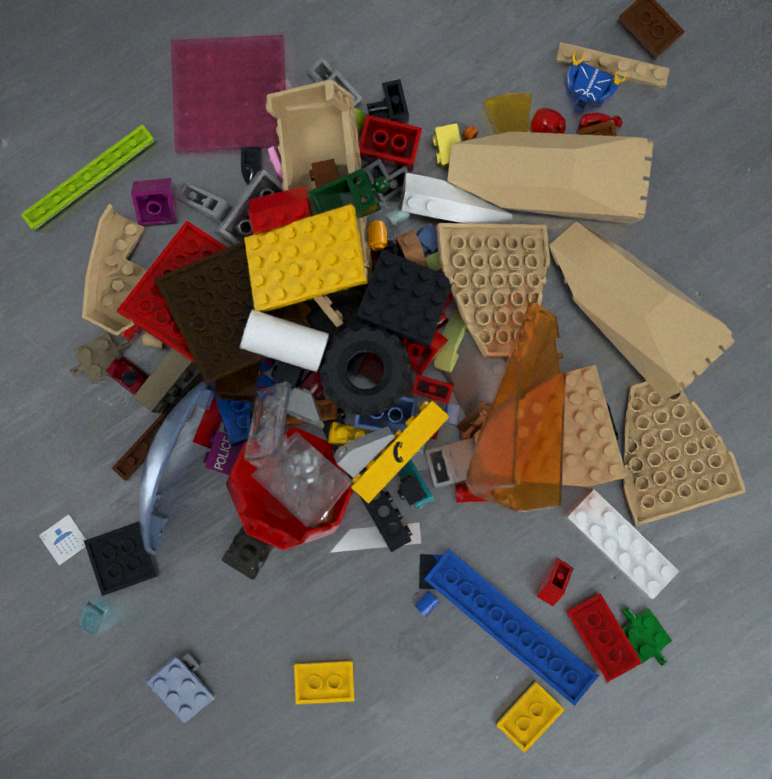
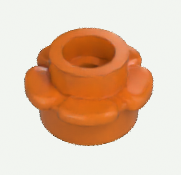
[462,125,479,141]

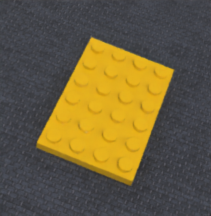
[244,204,367,313]

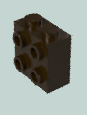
[215,361,262,403]

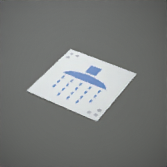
[39,514,86,565]

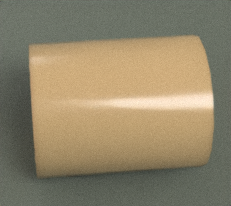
[143,331,166,350]

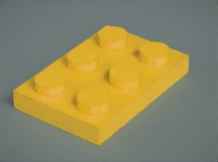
[294,660,355,704]
[496,681,565,753]

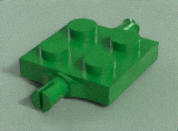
[622,606,672,666]

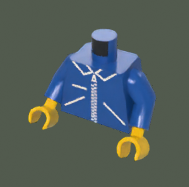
[567,50,627,112]

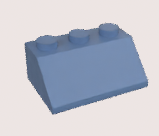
[353,397,418,434]

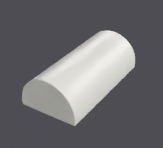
[240,310,329,372]

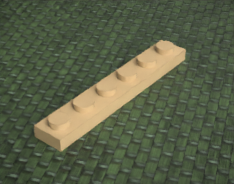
[556,42,670,89]

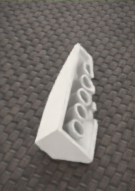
[398,173,513,224]

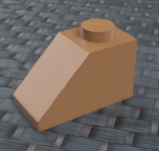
[396,230,428,268]

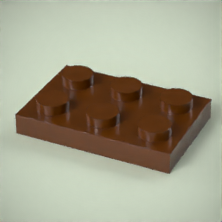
[618,0,685,59]

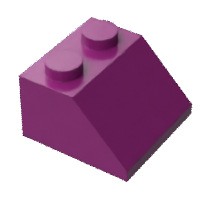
[131,178,177,226]

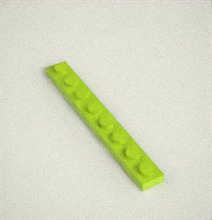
[20,124,155,231]

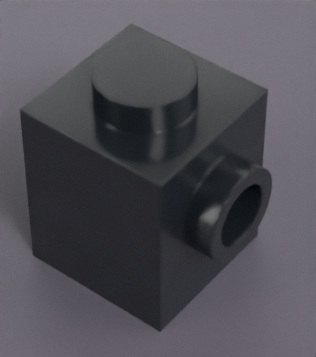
[397,474,427,506]

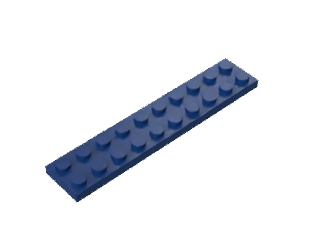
[424,549,599,706]

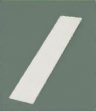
[330,522,421,553]

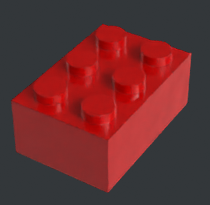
[359,115,422,170]

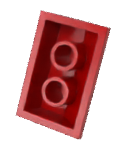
[249,186,313,235]
[395,330,448,375]

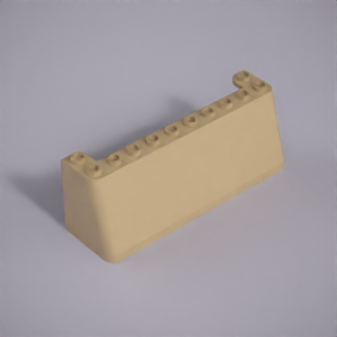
[266,79,373,285]

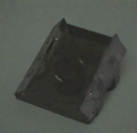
[222,526,274,580]

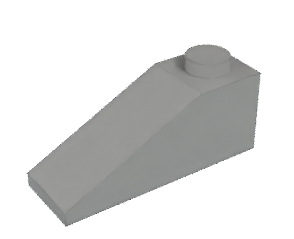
[175,181,232,224]
[334,427,395,478]

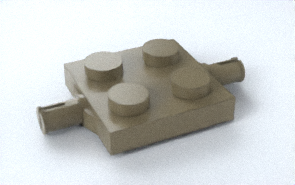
[70,332,131,383]

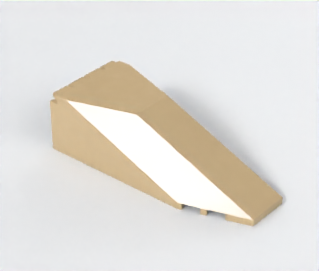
[447,132,654,224]
[549,221,735,399]

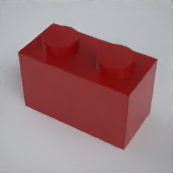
[411,374,454,404]

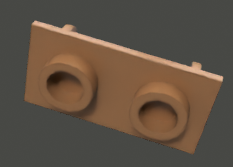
[456,401,496,439]

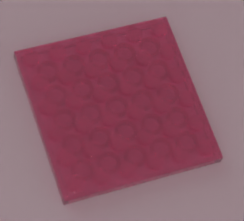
[171,35,286,153]

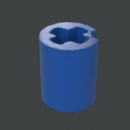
[414,591,440,617]

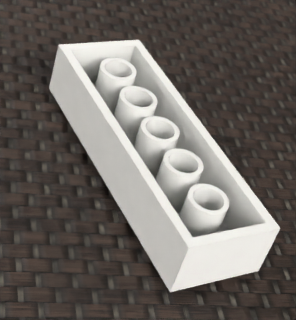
[564,489,679,600]

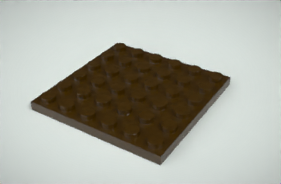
[154,241,311,386]

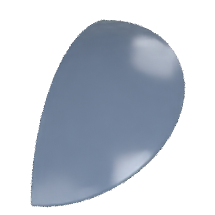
[139,381,217,554]

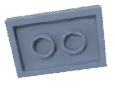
[146,655,215,723]

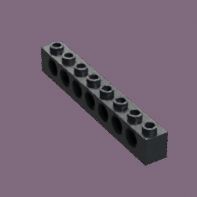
[321,408,413,552]

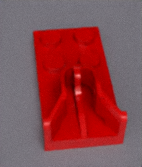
[567,593,642,684]

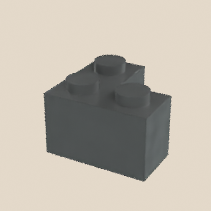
[361,159,409,202]

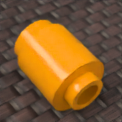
[367,221,387,251]

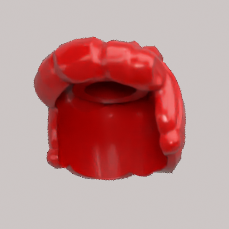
[531,108,566,134]

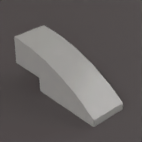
[307,57,363,106]

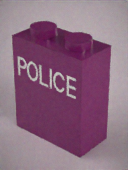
[204,431,244,475]

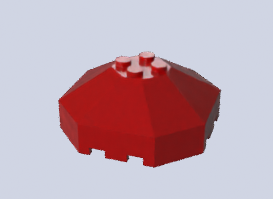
[225,427,353,551]

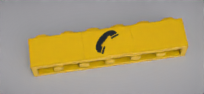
[351,400,449,504]

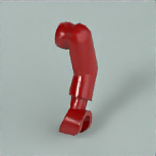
[579,112,623,128]

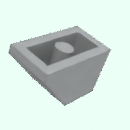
[284,388,325,429]

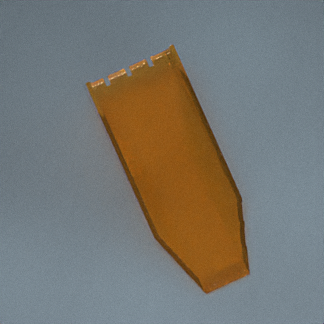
[466,301,566,513]

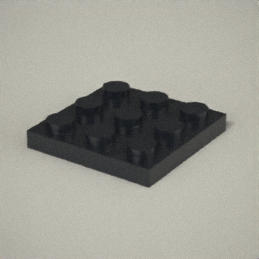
[84,521,159,596]

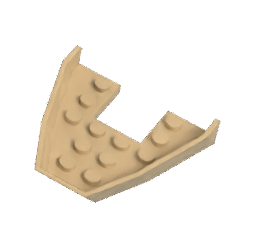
[82,204,147,336]

